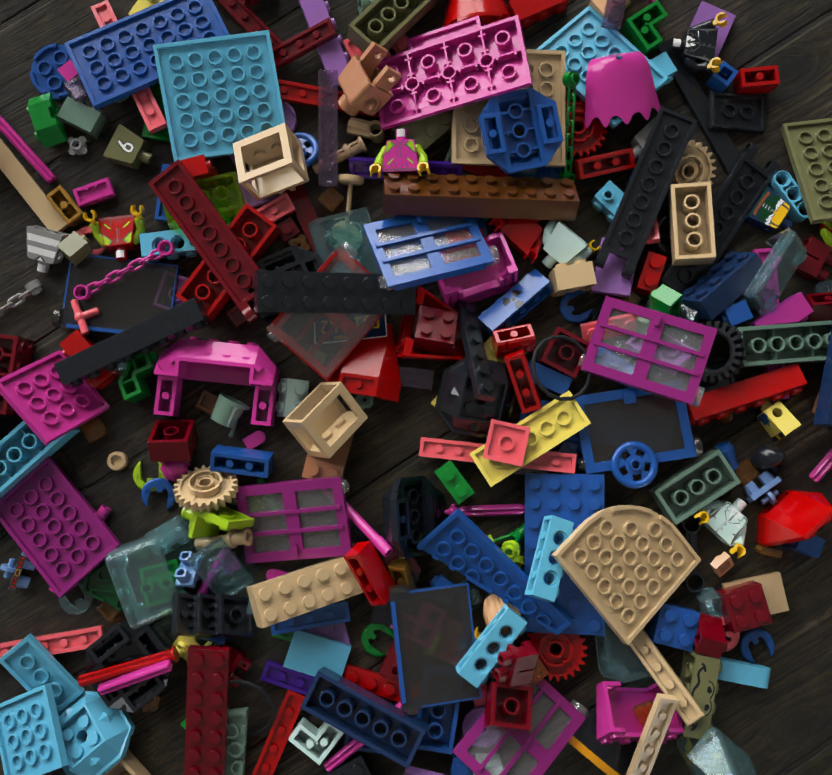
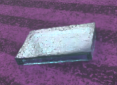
[187,537,254,595]

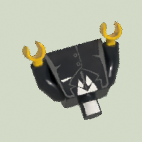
[670,12,727,73]

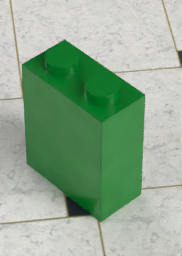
[434,460,475,504]

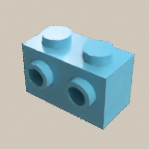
[591,180,624,223]

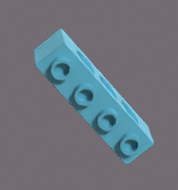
[139,229,199,262]
[524,515,574,602]
[455,604,527,688]

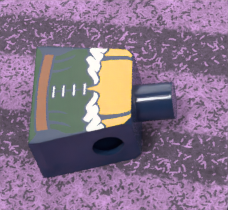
[744,187,793,233]

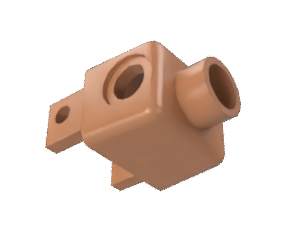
[338,41,402,117]

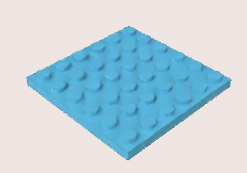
[153,30,285,162]

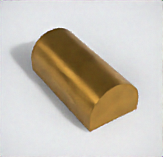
[45,185,84,227]
[388,558,417,592]

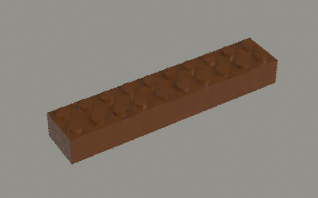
[383,172,580,221]

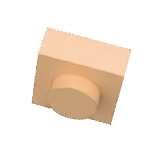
[710,551,734,577]

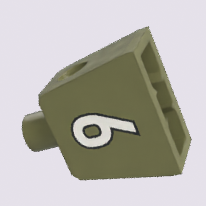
[103,124,154,169]

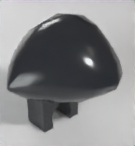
[750,444,785,474]

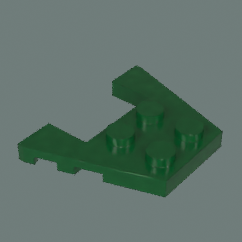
[81,541,152,619]

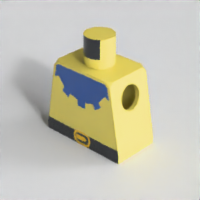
[757,401,801,442]

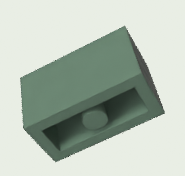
[57,96,107,139]

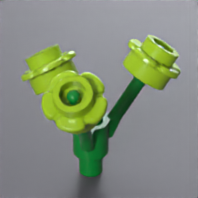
[487,523,525,568]

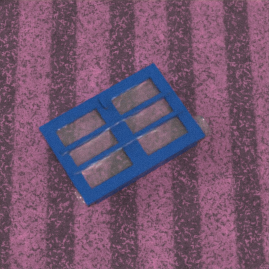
[363,215,500,291]

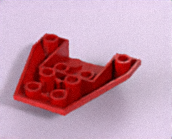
[325,324,402,402]
[756,490,832,547]

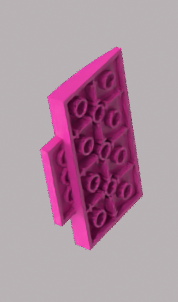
[377,15,532,130]

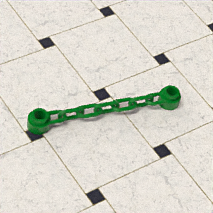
[558,71,580,182]

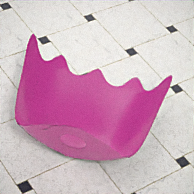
[585,51,660,129]

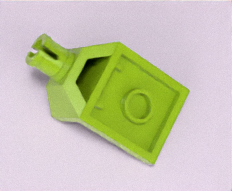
[181,506,255,539]

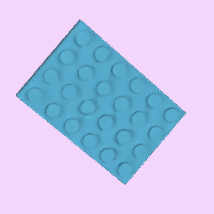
[536,5,669,128]

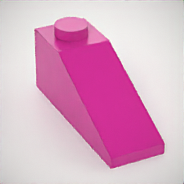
[746,292,814,327]

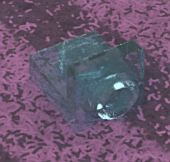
[694,587,723,617]

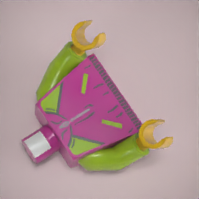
[369,129,431,178]

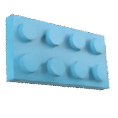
[0,633,85,713]

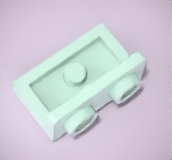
[276,378,309,417]

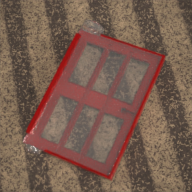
[266,241,382,381]

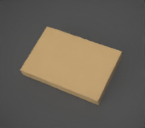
[721,571,789,614]

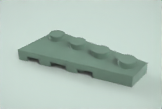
[226,707,249,775]

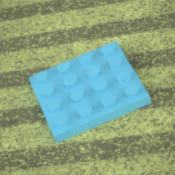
[0,683,69,775]

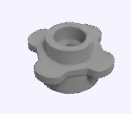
[67,136,87,155]

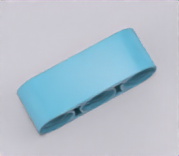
[767,170,809,223]
[718,657,771,689]

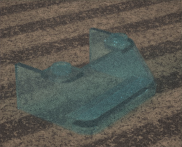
[731,228,807,318]

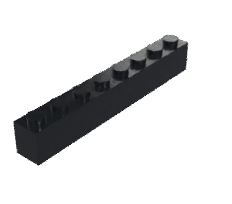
[54,298,210,388]

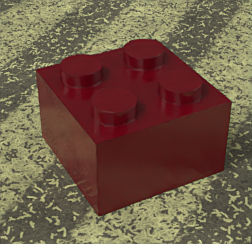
[412,306,458,356]
[537,326,590,380]
[147,419,198,462]
[716,580,773,633]
[484,682,533,733]

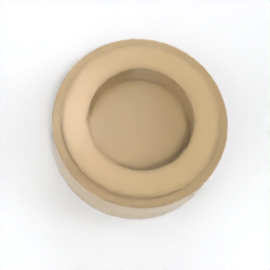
[107,451,128,471]

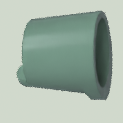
[210,393,250,438]

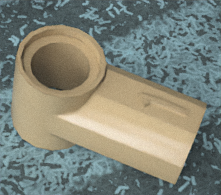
[347,117,385,143]

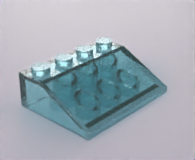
[308,207,381,274]

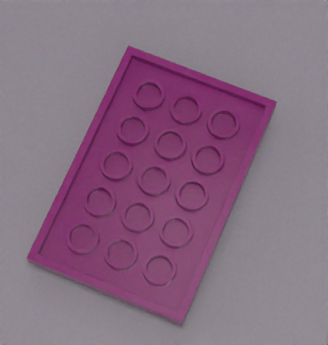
[0,456,122,598]

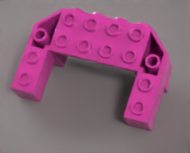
[153,337,280,427]

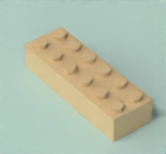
[246,556,363,628]

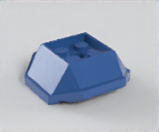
[478,88,564,174]

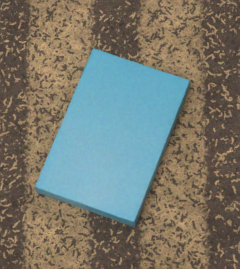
[283,630,352,677]

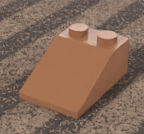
[302,432,355,481]

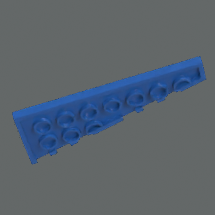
[417,508,572,635]

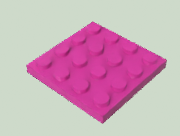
[0,350,110,446]

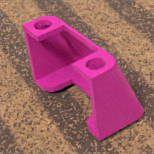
[596,681,684,745]

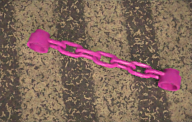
[73,240,175,301]

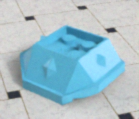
[58,691,135,775]

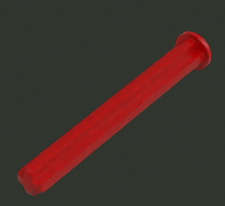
[78,646,179,687]

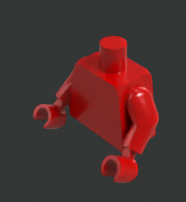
[489,218,543,264]

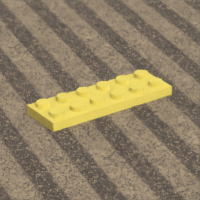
[470,391,591,487]

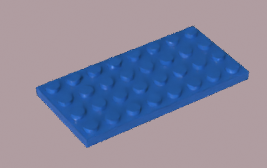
[64,0,230,110]
[524,473,605,636]

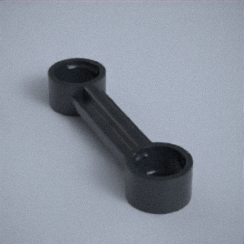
[679,514,705,593]

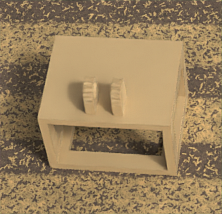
[233,123,309,201]
[282,382,368,459]

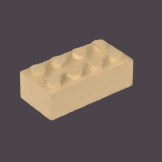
[668,182,716,266]

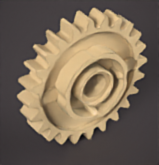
[666,140,716,196]
[173,465,238,513]

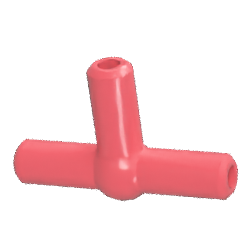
[70,299,100,335]

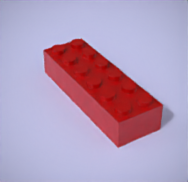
[175,203,281,322]

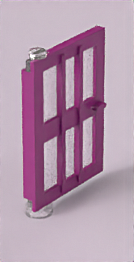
[578,296,717,407]
[230,476,353,564]
[451,670,589,775]

